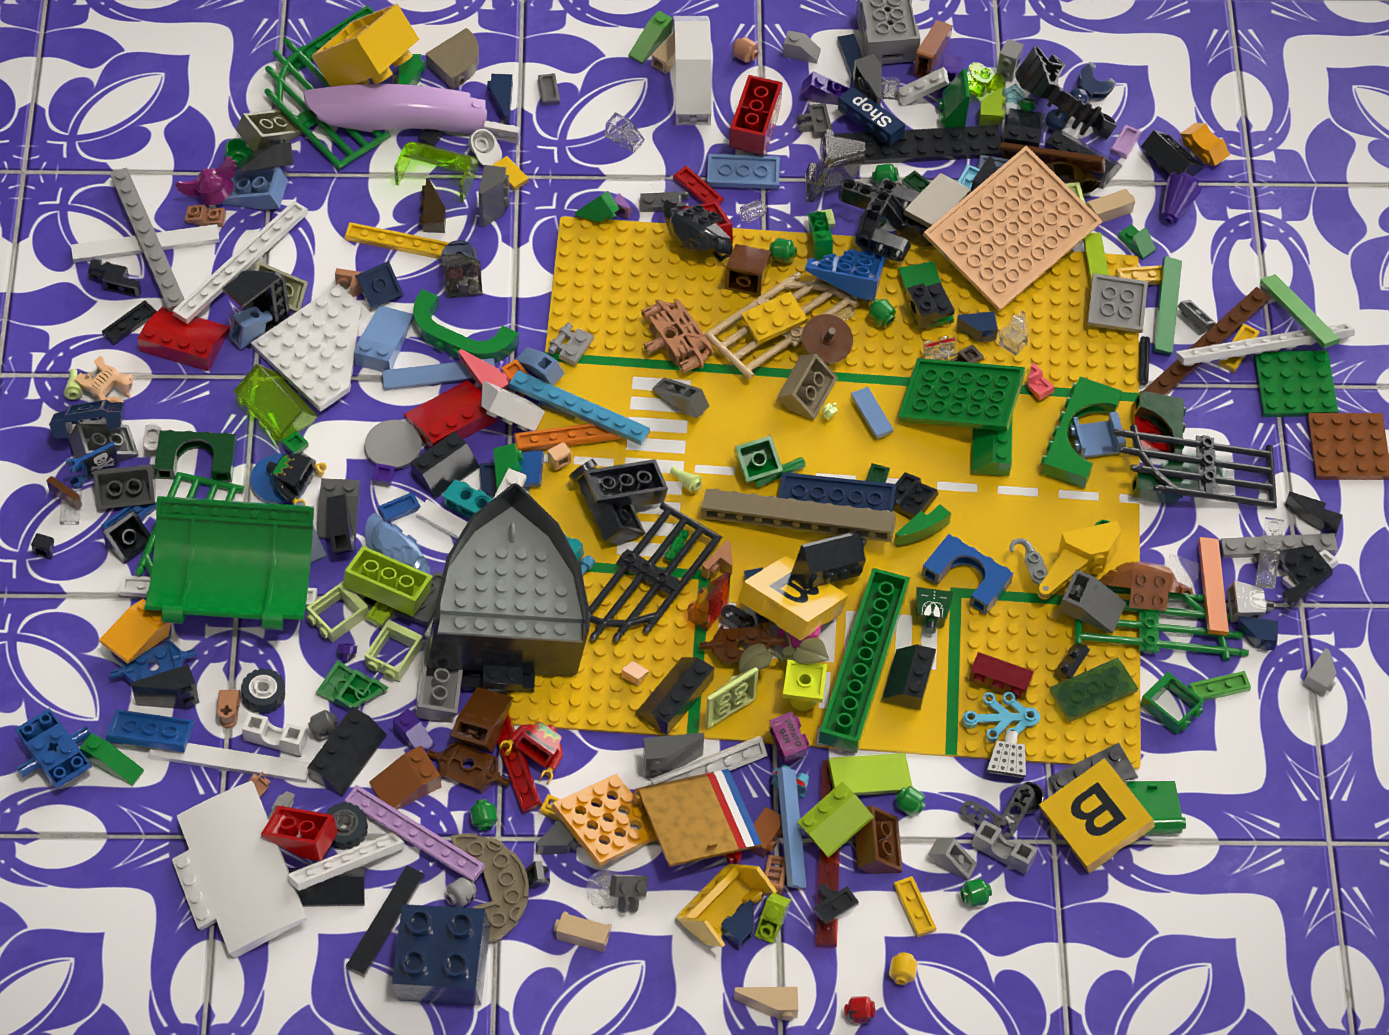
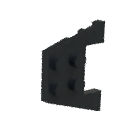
[1253,545,1333,608]

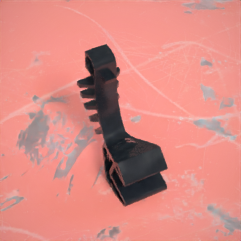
[1015,45,1117,139]

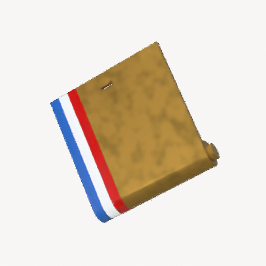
[633,769,762,867]

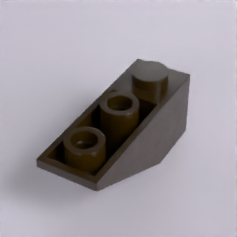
[419,178,446,233]

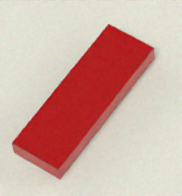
[673,166,724,205]

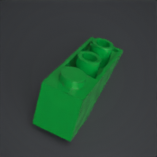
[807,211,833,260]

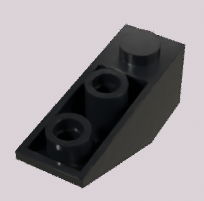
[327,494,356,554]

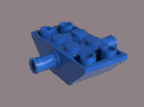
[15,708,92,788]

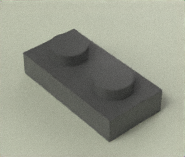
[1177,300,1216,330]

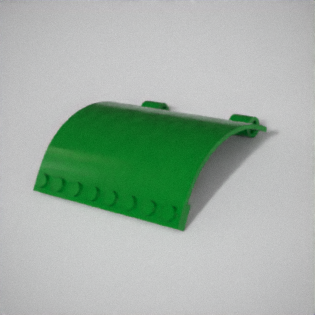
[144,496,314,630]

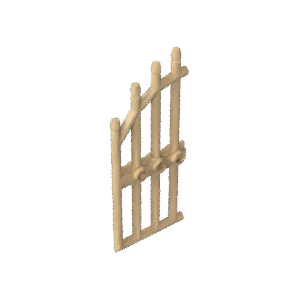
[704,272,859,379]

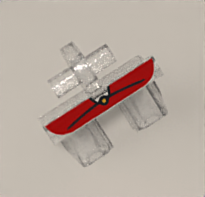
[923,336,957,361]

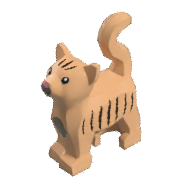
[75,356,134,402]

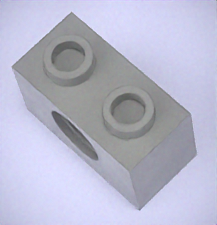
[996,39,1024,82]

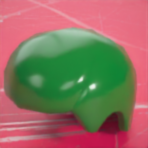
[224,138,252,164]

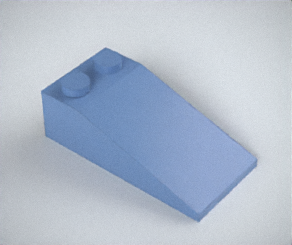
[219,167,288,210]
[354,305,414,372]

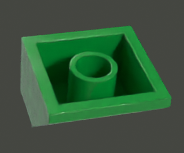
[733,435,783,483]

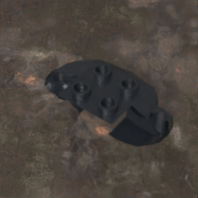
[663,198,733,256]

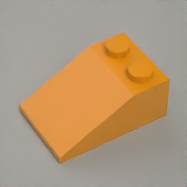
[99,599,171,664]

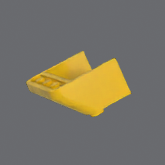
[677,864,777,947]

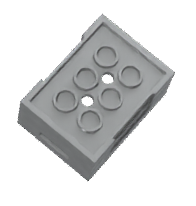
[856,0,921,64]

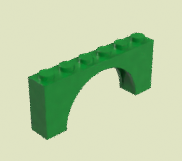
[1040,377,1122,488]

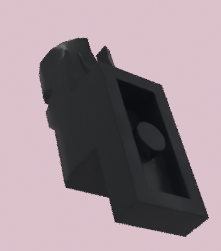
[88,258,142,298]

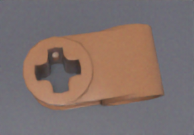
[217,690,241,728]

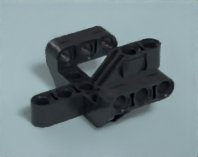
[838,177,933,262]

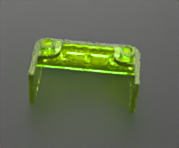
[394,142,479,203]

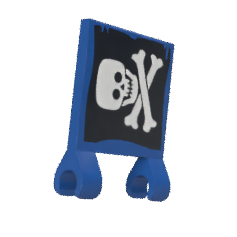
[66,442,120,490]

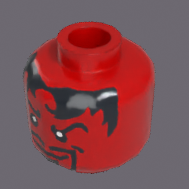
[844,996,876,1024]

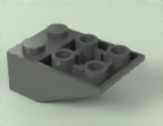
[1058,569,1126,634]

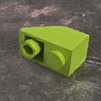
[979,88,1006,127]
[755,893,791,944]

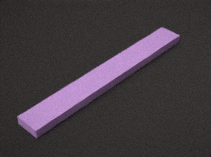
[344,785,486,883]

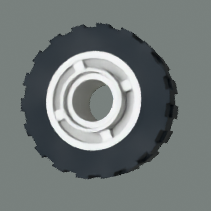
[241,668,286,714]

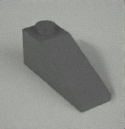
[652,377,709,418]

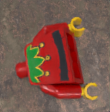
[499,721,563,784]

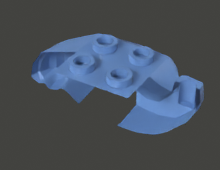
[365,513,431,574]

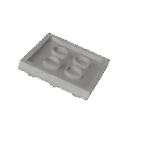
[1087,273,1148,333]

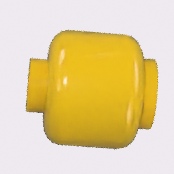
[889,952,918,985]

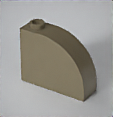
[425,28,479,90]

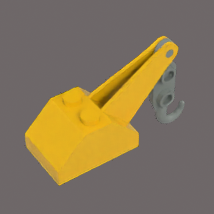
[1009,521,1121,599]

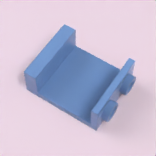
[1069,412,1126,458]

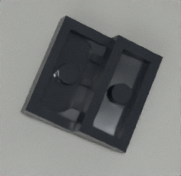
[894,472,939,518]

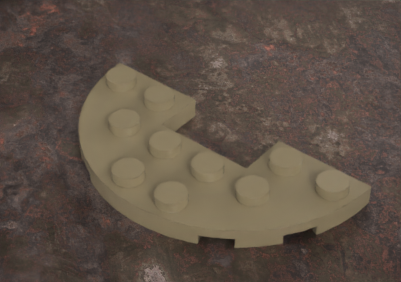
[451,833,529,945]

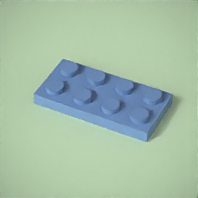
[707,154,780,189]

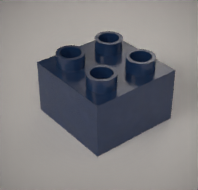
[392,904,491,1005]

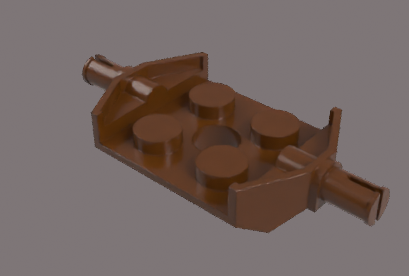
[699,622,786,664]
[427,742,511,794]

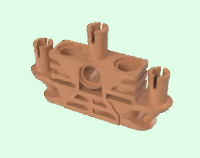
[641,299,713,374]

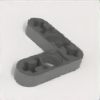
[961,784,1035,839]

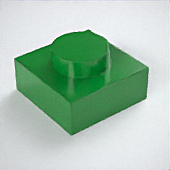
[282,430,309,454]

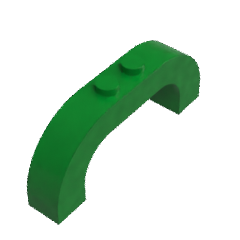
[413,289,519,363]

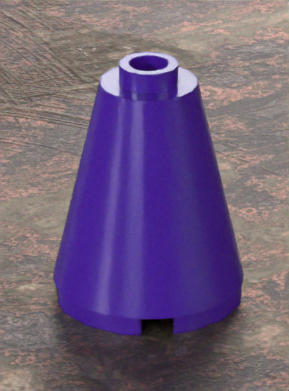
[1161,172,1203,224]

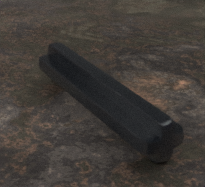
[1139,336,1150,385]

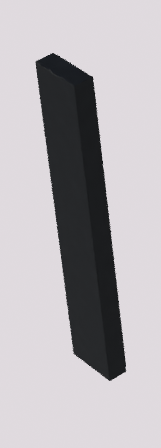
[346,865,425,977]

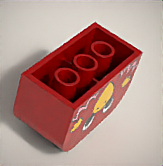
[729,75,783,156]

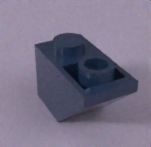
[721,899,754,950]

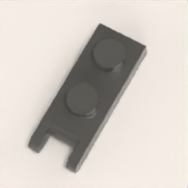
[640,192,689,212]

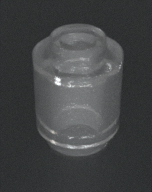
[739,200,767,223]

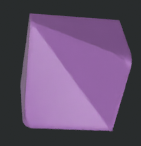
[614,193,634,219]

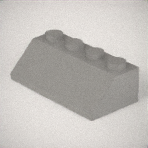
[415,637,463,721]

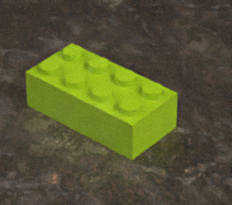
[343,546,433,616]

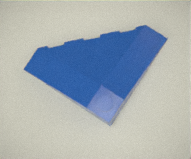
[805,249,886,301]

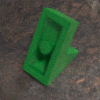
[1118,224,1156,260]

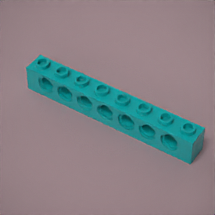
[442,479,584,561]

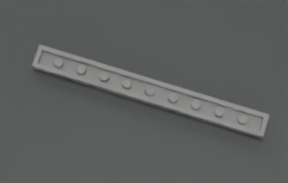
[110,167,185,312]

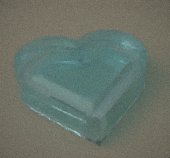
[1002,84,1025,104]

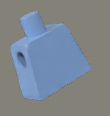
[229,306,272,349]

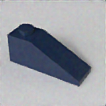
[487,73,513,125]

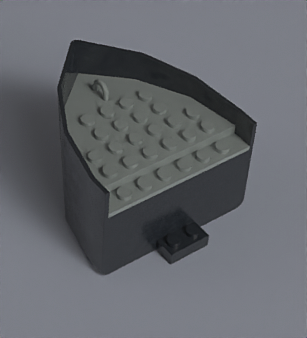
[427,483,590,691]

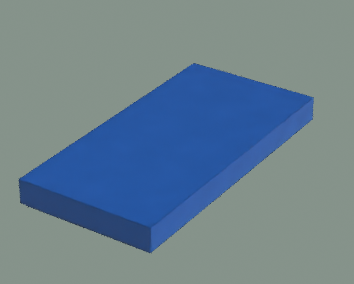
[106,709,195,752]

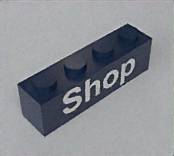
[838,87,905,147]

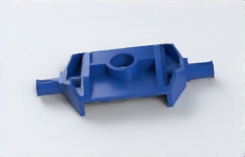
[109,639,197,684]

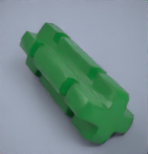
[664,529,689,562]

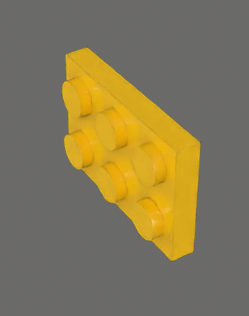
[741,291,808,345]

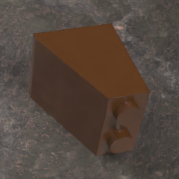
[725,244,771,296]

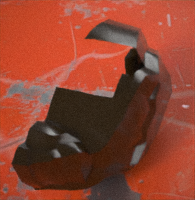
[1045,161,1101,194]

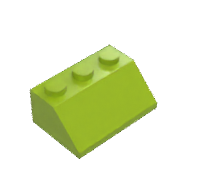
[797,781,874,858]

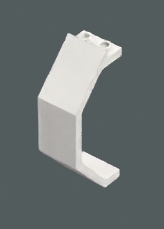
[673,16,712,125]

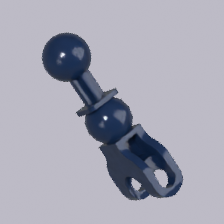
[1046,62,1117,131]

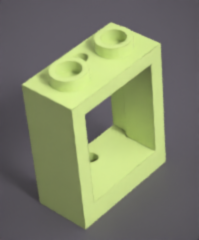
[306,581,369,643]
[364,620,423,682]

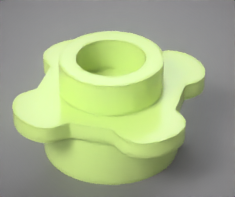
[820,402,838,420]

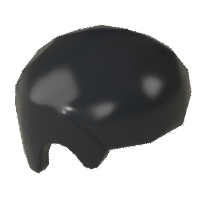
[1012,782,1044,814]

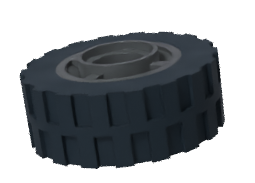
[325,802,368,850]

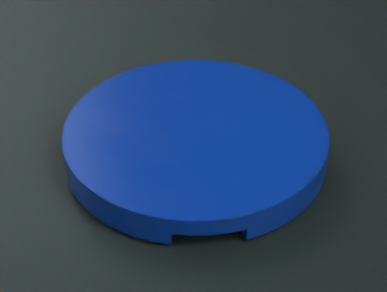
[250,454,308,504]

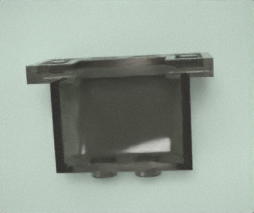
[805,129,866,202]

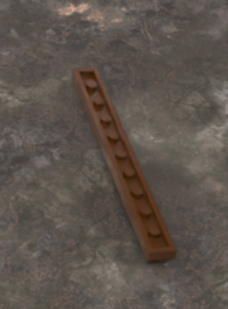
[1143,287,1271,395]

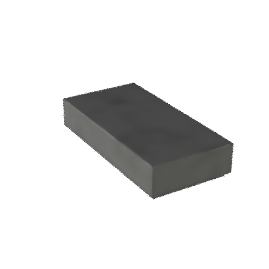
[538,73,560,106]

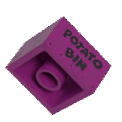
[768,711,809,765]

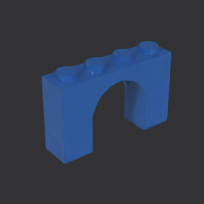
[921,534,1013,615]

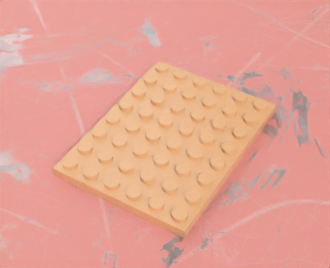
[923,146,1102,312]

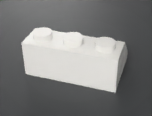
[481,380,545,431]

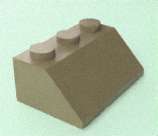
[777,353,838,420]

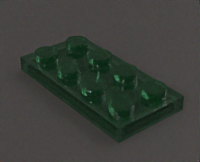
[1049,657,1138,722]

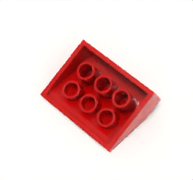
[137,307,230,372]
[404,380,498,449]

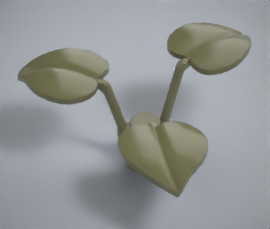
[739,619,829,673]

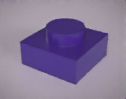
[372,463,395,486]

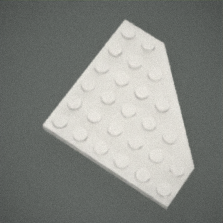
[251,284,362,412]

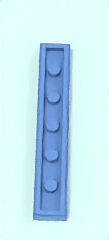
[382,358,495,390]
[777,767,807,889]

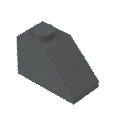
[535,820,580,855]

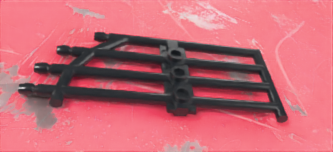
[1112,425,1277,509]
[589,502,723,643]

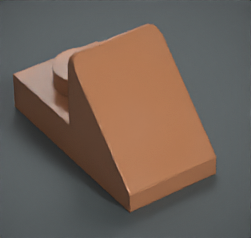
[335,268,362,297]
[701,541,733,579]

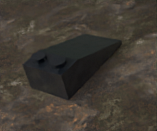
[584,459,668,506]

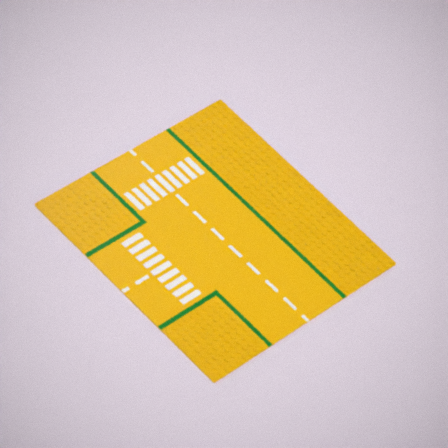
[507,216,1141,770]

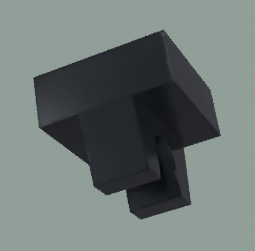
[525,861,550,889]

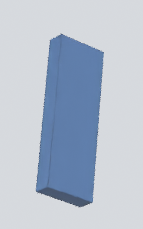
[851,387,893,439]

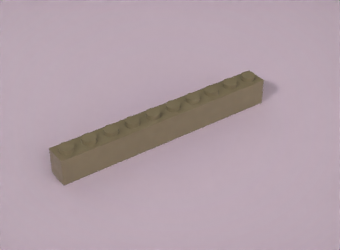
[701,489,896,542]

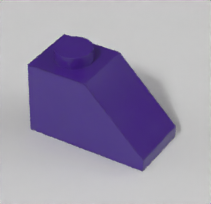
[393,708,435,752]

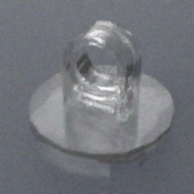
[586,870,620,910]

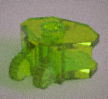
[968,62,1006,97]

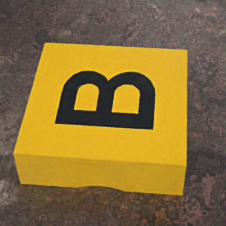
[738,556,848,641]
[1039,758,1155,874]

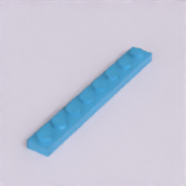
[509,370,650,445]

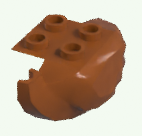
[1099,561,1193,611]

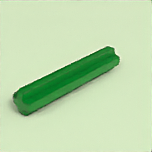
[753,457,806,487]

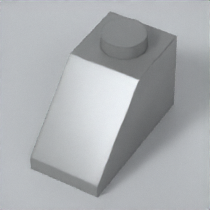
[783,30,821,64]
[1303,648,1337,697]
[928,838,977,880]

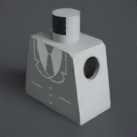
[1226,580,1274,622]

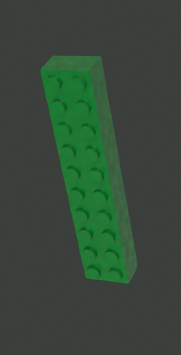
[819,567,910,753]

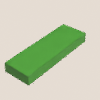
[1188,671,1251,701]

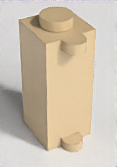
[651,31,676,74]
[1085,188,1135,223]
[554,911,612,953]

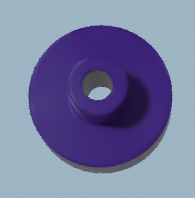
[337,643,358,661]

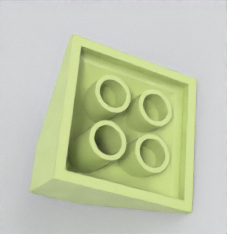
[705,667,758,729]

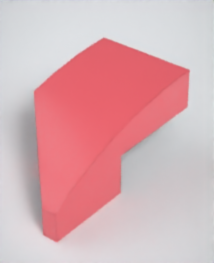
[1028,363,1055,400]

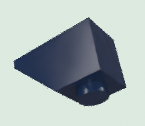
[956,311,998,342]
[1236,616,1278,651]

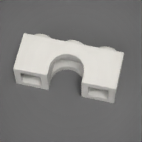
[242,712,308,756]

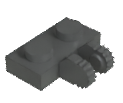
[796,103,832,137]
[610,875,648,913]

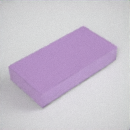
[1110,125,1142,159]

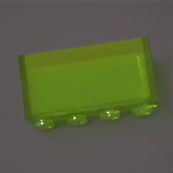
[233,364,318,442]

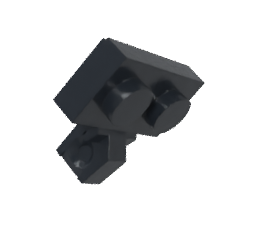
[813,883,859,926]

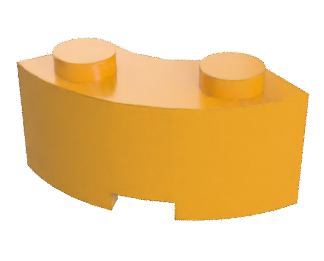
[1180,123,1230,166]

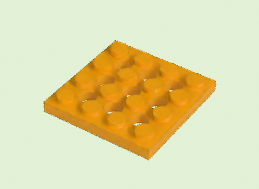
[551,774,657,867]

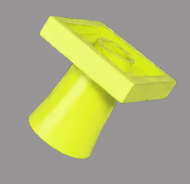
[783,660,827,711]

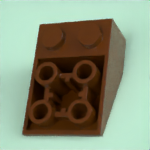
[450,687,514,753]

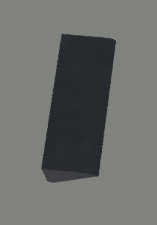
[288,867,366,907]

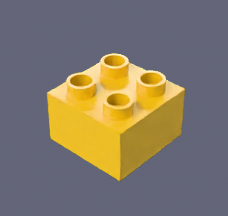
[312,3,420,87]

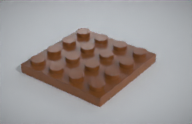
[1307,413,1389,480]

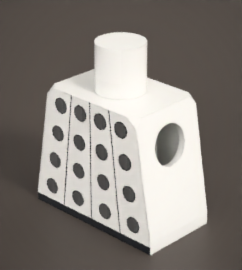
[987,730,1026,778]

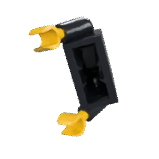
[266,452,327,506]

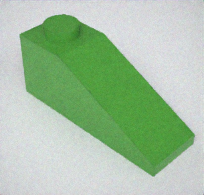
[628,11,673,65]

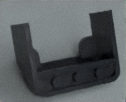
[222,270,290,349]

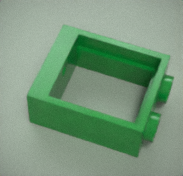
[1140,671,1204,734]

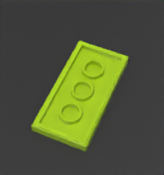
[827,753,913,796]

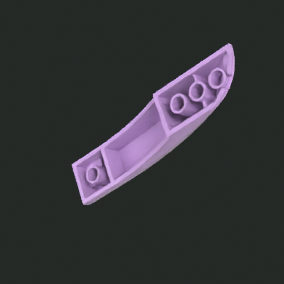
[303,84,487,135]

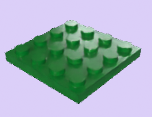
[1254,351,1338,417]

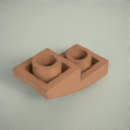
[185,205,226,227]

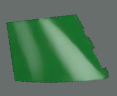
[315,660,389,709]

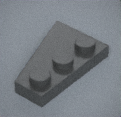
[394,571,443,626]

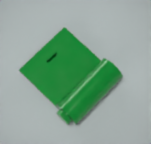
[1127,781,1186,834]

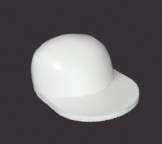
[468,129,502,166]

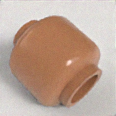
[732,37,759,63]

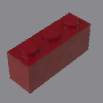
[969,652,1034,700]

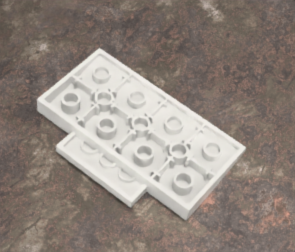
[172,781,308,958]

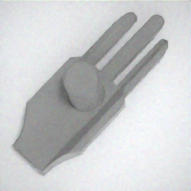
[268,791,295,820]

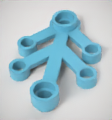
[962,692,1040,742]

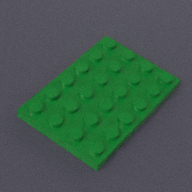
[898,358,1026,431]

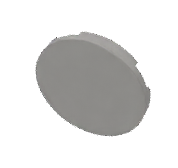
[365,420,422,469]

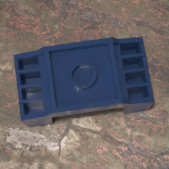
[49,399,125,438]

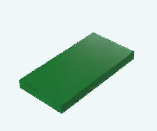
[898,261,954,329]

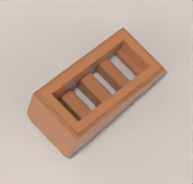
[762,855,786,896]

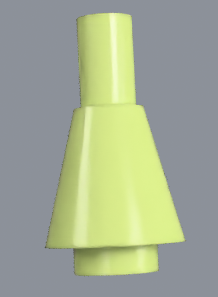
[64,369,83,400]
[670,466,702,492]

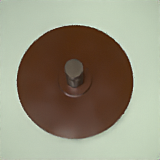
[802,314,853,363]

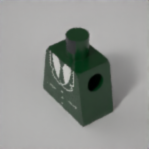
[915,587,953,634]

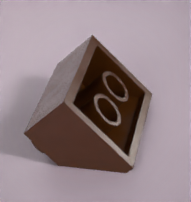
[855,805,903,874]

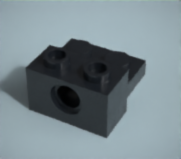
[905,282,955,329]

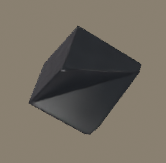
[31,533,54,560]

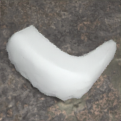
[144,423,162,451]

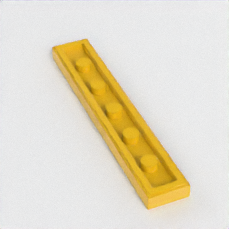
[344,222,450,259]

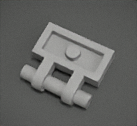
[548,323,594,366]

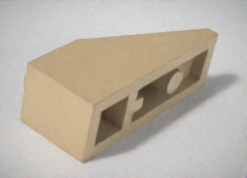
[734,987,799,1021]

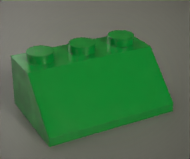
[971,416,1013,476]

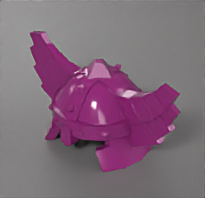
[175,157,236,205]

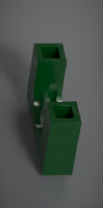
[154,430,238,483]

